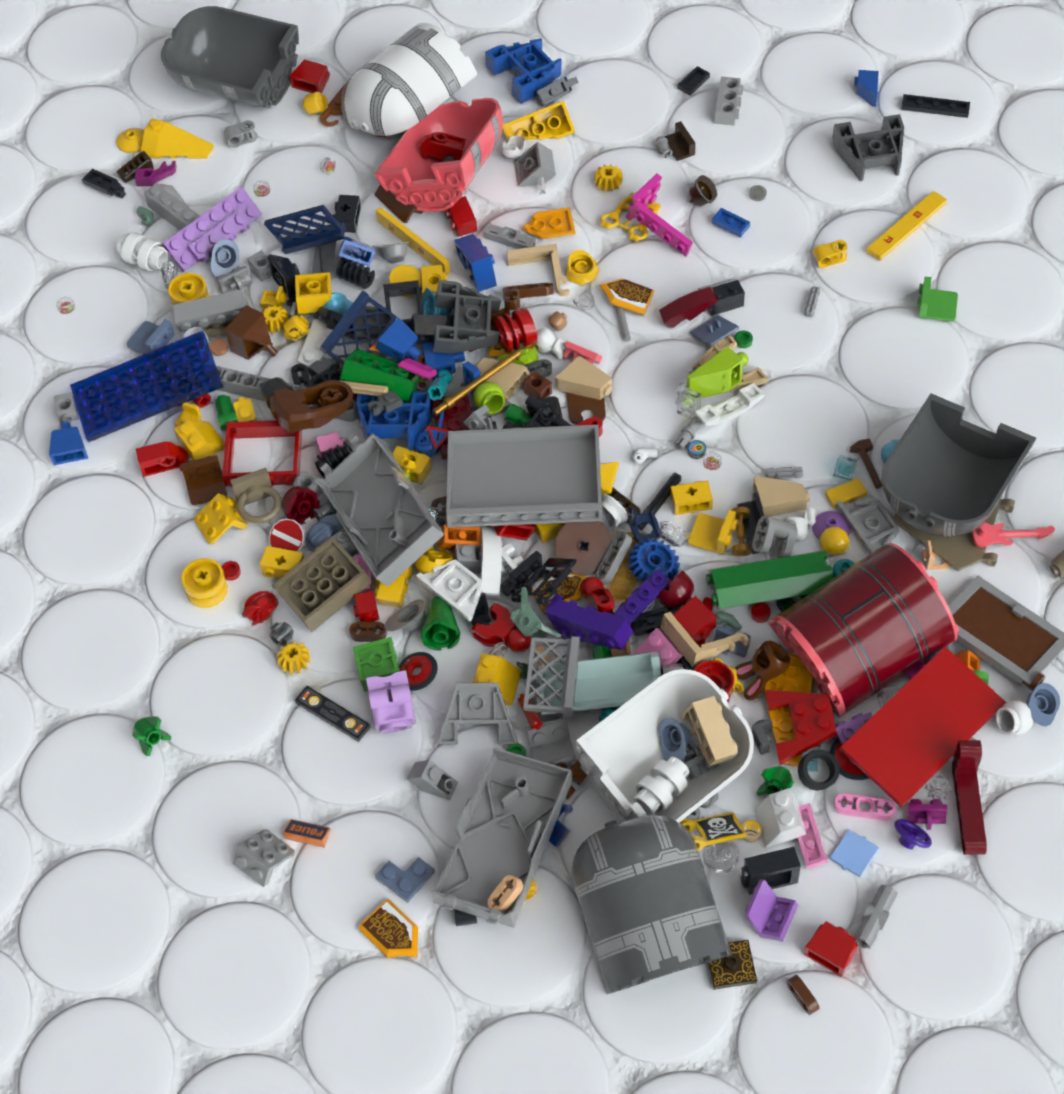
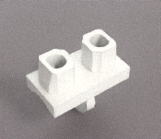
[501,543,524,574]

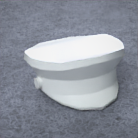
[600,494,628,532]

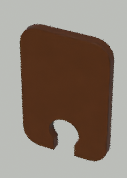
[567,392,606,424]

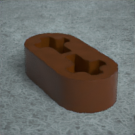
[349,622,387,642]
[786,974,820,1015]

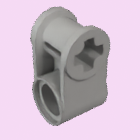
[224,120,258,148]

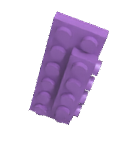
[162,187,262,272]

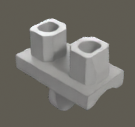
[218,266,252,293]

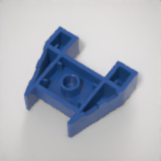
[485,38,562,104]
[356,392,432,450]

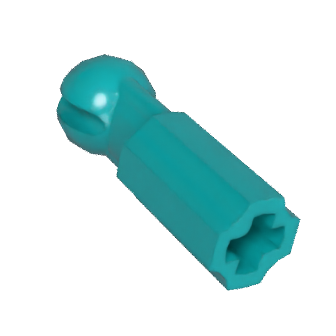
[428,369,453,401]

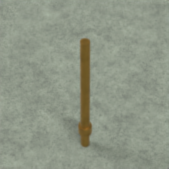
[432,350,521,416]

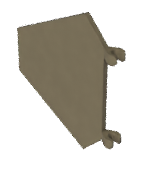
[893,498,1015,571]

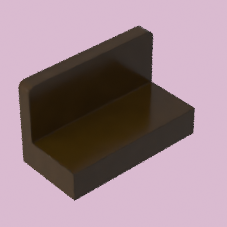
[664,121,696,161]

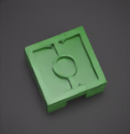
[353,637,400,692]

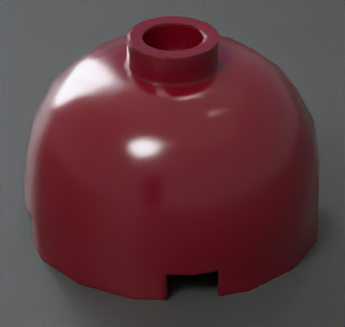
[282,486,320,525]
[656,571,694,609]

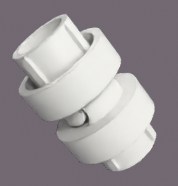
[117,232,169,271]
[633,757,690,815]

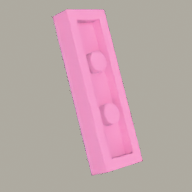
[798,803,828,869]

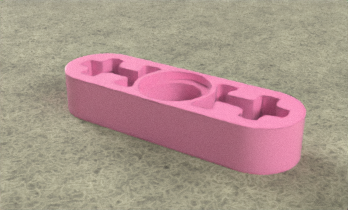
[834,793,896,821]

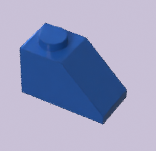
[854,70,879,107]

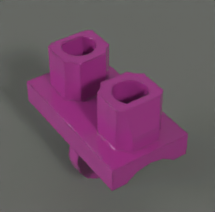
[907,799,948,830]

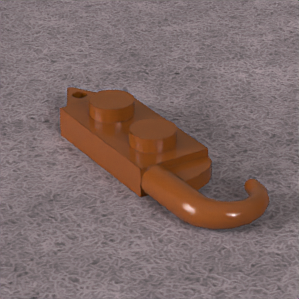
[320,84,345,127]

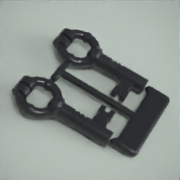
[511,558,577,605]

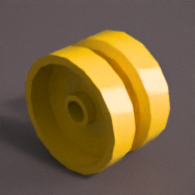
[168,273,210,305]
[181,558,228,608]

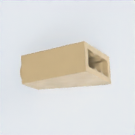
[555,356,613,400]
[475,357,531,400]
[753,476,810,517]

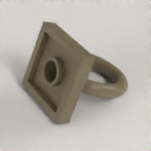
[230,468,282,524]

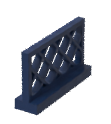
[264,205,346,254]
[320,290,397,365]

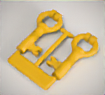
[600,193,661,242]

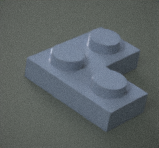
[375,857,435,903]

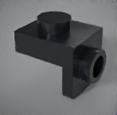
[471,593,491,626]

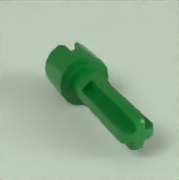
[504,404,531,426]

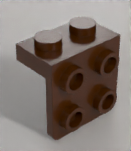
[181,455,227,505]

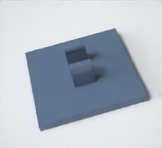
[690,315,740,346]

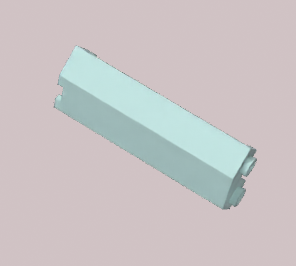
[536,651,662,715]

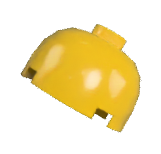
[415,547,453,574]

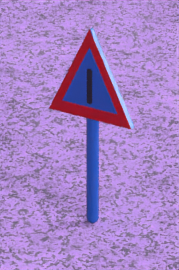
[426,402,450,451]

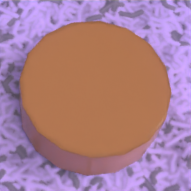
[210,338,228,356]

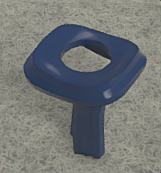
[629,508,660,543]

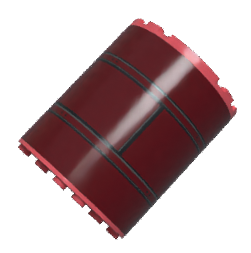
[768,543,959,718]

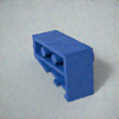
[454,233,497,292]

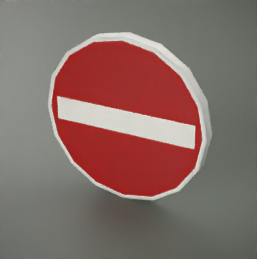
[269,519,305,552]

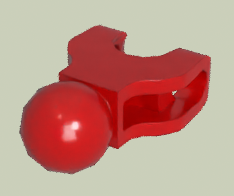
[580,577,615,614]
[470,603,531,653]

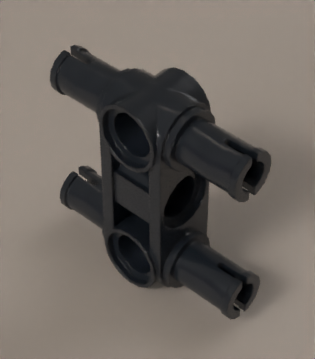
[502,395,572,429]

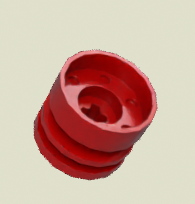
[494,307,537,353]
[693,660,734,703]

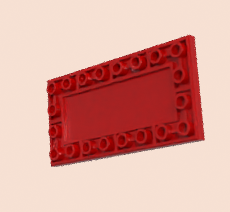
[839,647,1006,808]

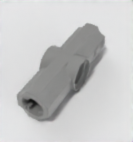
[854,884,898,949]

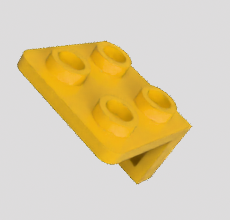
[194,493,248,544]
[688,510,738,555]

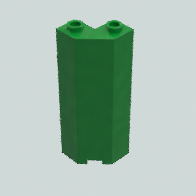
[706,551,834,609]

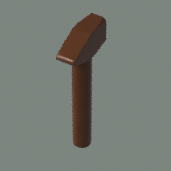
[850,439,883,489]

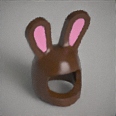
[735,640,790,701]

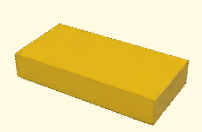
[825,478,868,509]

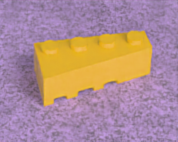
[375,562,415,609]

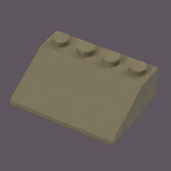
[272,537,372,632]

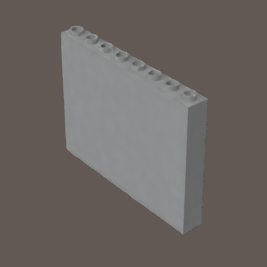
[446,425,603,528]

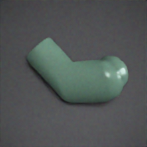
[136,206,154,226]
[715,611,742,633]

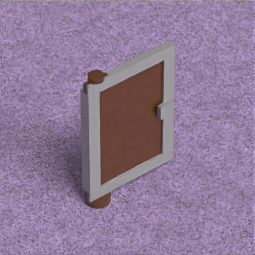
[948,576,1064,692]

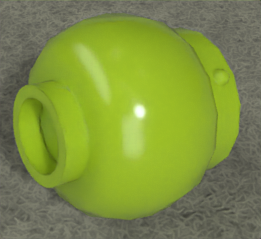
[473,382,505,414]

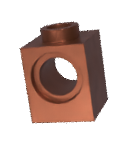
[523,371,552,399]

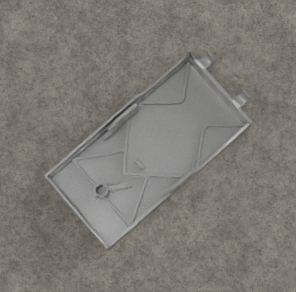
[313,433,444,587]
[431,747,573,928]

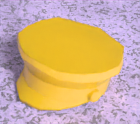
[565,250,599,285]
[389,265,422,297]

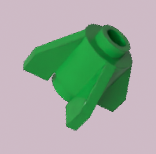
[132,716,171,756]
[756,766,794,796]

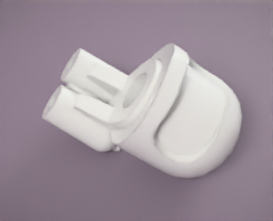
[536,328,566,360]
[784,508,816,542]

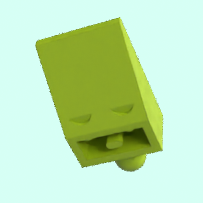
[687,346,749,401]

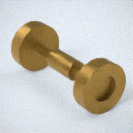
[731,507,751,557]

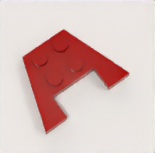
[765,690,837,765]

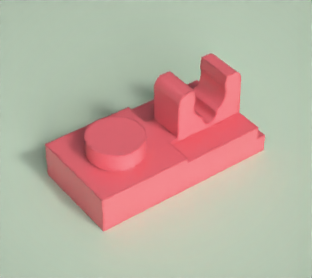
[564,341,602,364]

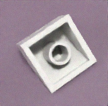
[756,788,807,848]

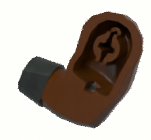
[261,377,353,433]

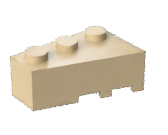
[681,696,738,766]

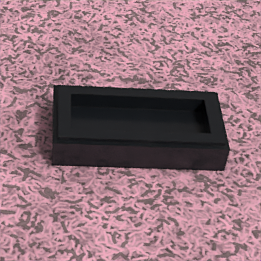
[677,66,710,96]

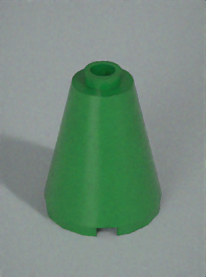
[421,597,460,651]

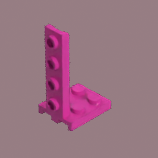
[625,173,693,257]

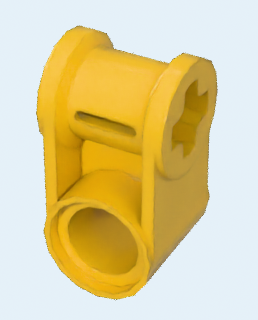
[812,240,848,268]

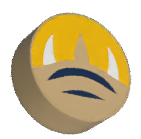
[742,820,762,842]

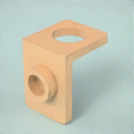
[922,540,949,570]

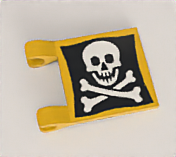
[680,812,747,851]

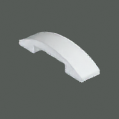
[694,383,765,426]
[479,526,502,596]

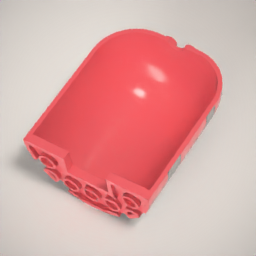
[374,98,503,212]

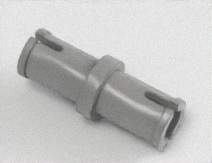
[673,416,703,450]

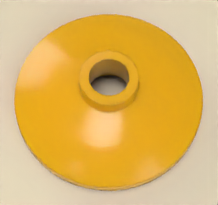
[116,128,144,153]

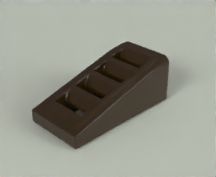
[116,151,154,183]

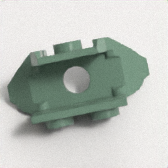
[510,587,562,639]

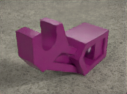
[135,161,177,186]

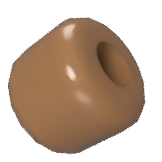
[548,311,567,331]

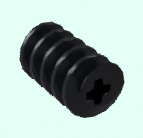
[336,257,375,289]
[315,441,353,478]

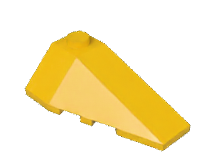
[503,100,575,141]
[141,118,214,159]

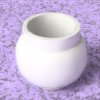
[995,700,1034,735]

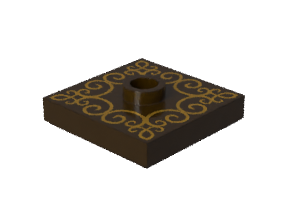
[708,940,757,990]

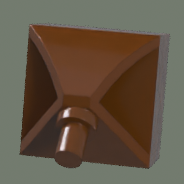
[225,305,278,360]

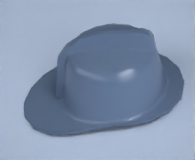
[210,239,239,279]
[306,515,344,552]
[1026,683,1060,727]
[659,718,691,762]

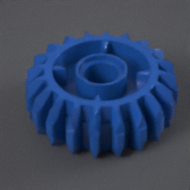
[627,538,680,582]

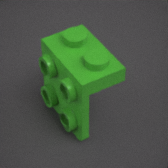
[917,276,958,321]

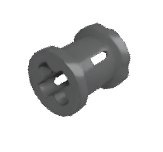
[312,499,337,521]

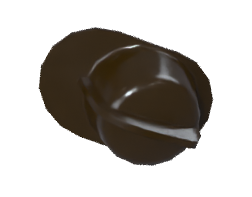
[689,175,717,206]

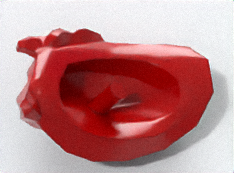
[241,591,278,626]

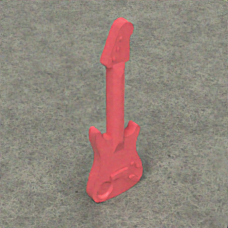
[971,522,1055,548]

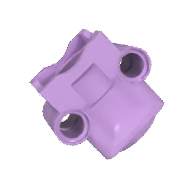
[366,670,416,733]

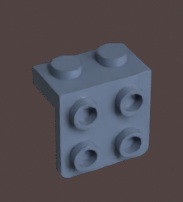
[127,319,175,359]

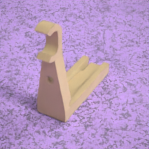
[507,244,570,296]
[660,612,749,667]

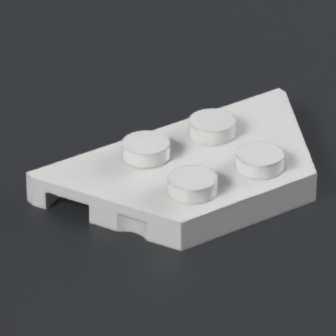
[416,559,484,621]

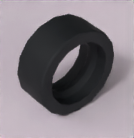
[797,749,840,791]

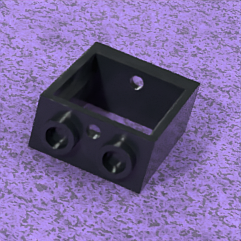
[383,280,423,325]
[740,847,801,895]

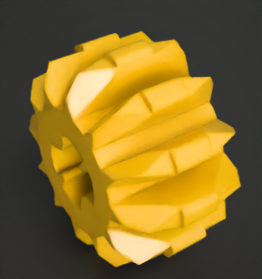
[594,164,623,192]
[262,304,289,334]
[277,641,311,675]

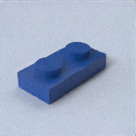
[712,208,750,237]
[462,361,481,395]

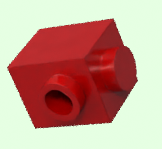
[353,591,380,622]

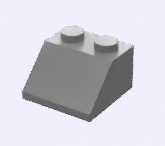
[515,142,556,187]

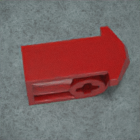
[419,132,466,161]
[136,441,189,477]

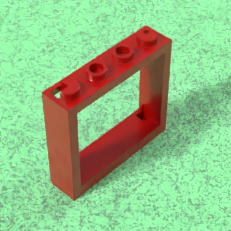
[222,420,303,487]

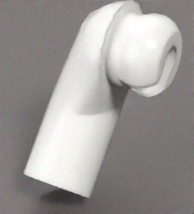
[632,448,658,464]

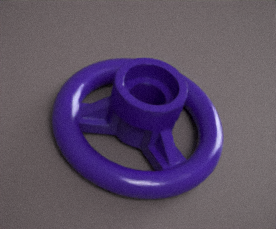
[894,819,932,850]

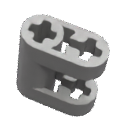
[752,516,797,558]

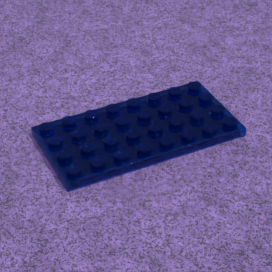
[70,331,224,443]

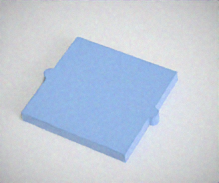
[830,829,879,877]

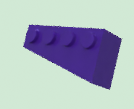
[544,594,633,650]

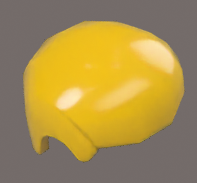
[819,527,850,556]

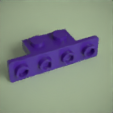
[613,570,671,625]

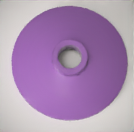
[812,511,851,540]

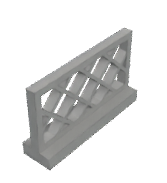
[523,636,580,718]

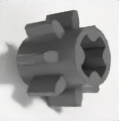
[269,622,294,646]

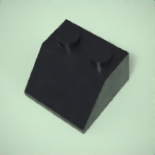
[267,254,302,299]
[698,279,745,316]

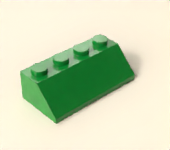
[340,348,422,402]

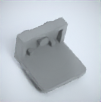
[233,829,295,887]

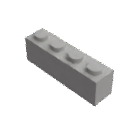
[144,183,200,230]
[172,289,250,332]

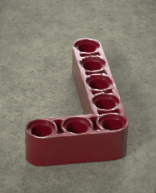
[952,740,987,855]

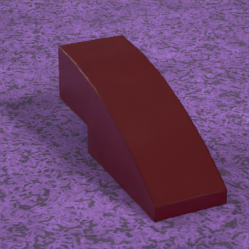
[659,287,718,328]

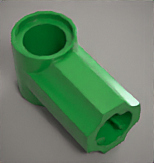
[215,395,238,431]

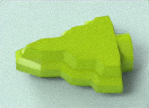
[497,346,539,365]

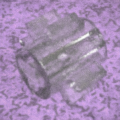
[925,774,952,800]

